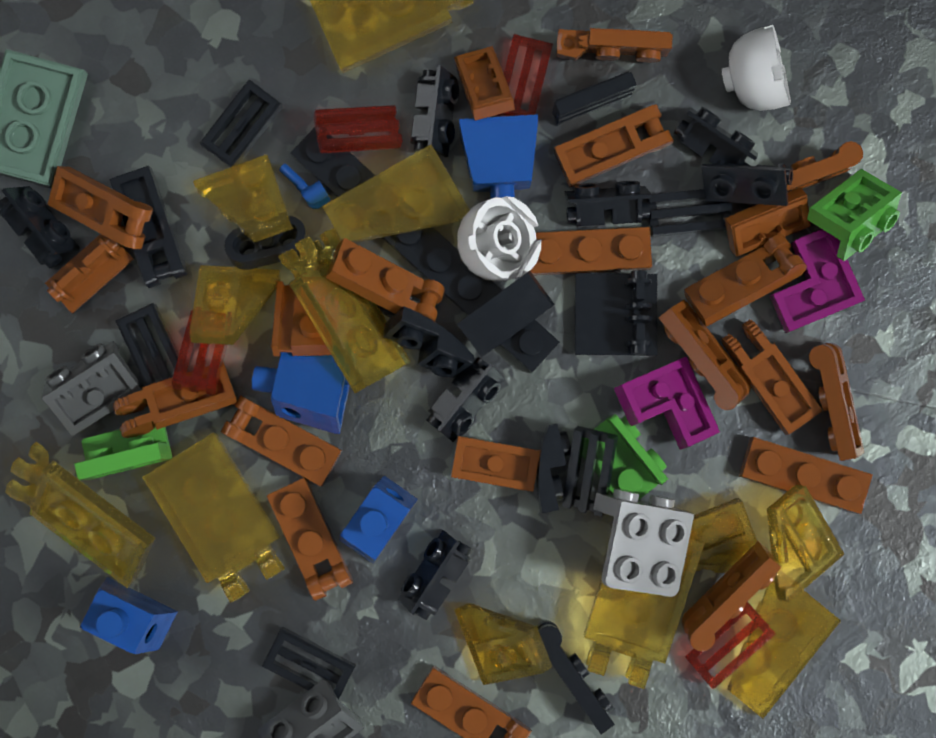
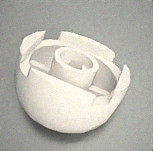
[722,25,791,111]
[457,196,541,281]

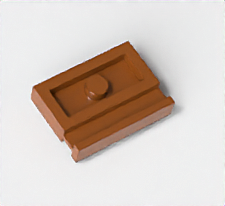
[271,280,338,356]

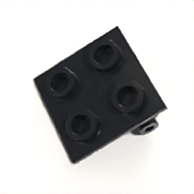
[575,270,657,356]

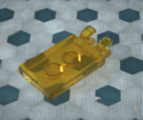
[310,0,474,73]
[278,228,411,394]
[142,433,286,603]
[5,441,156,589]
[584,537,705,689]

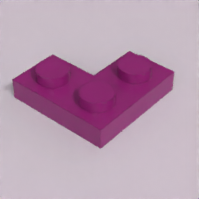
[770,229,865,333]
[614,357,720,450]

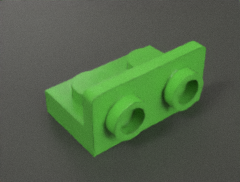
[807,169,902,261]
[582,414,668,500]
[74,427,173,480]

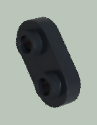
[224,216,309,270]

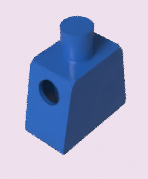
[459,114,538,199]
[252,344,354,434]
[339,476,418,564]
[80,577,178,654]

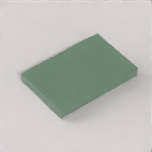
[0,49,88,188]

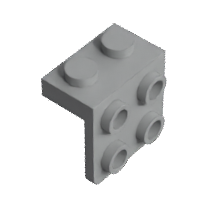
[593,488,694,597]

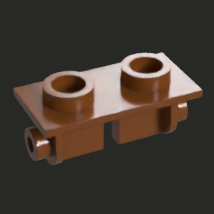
[45,234,134,314]

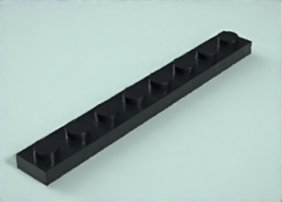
[290,124,560,373]

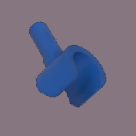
[279,163,331,209]

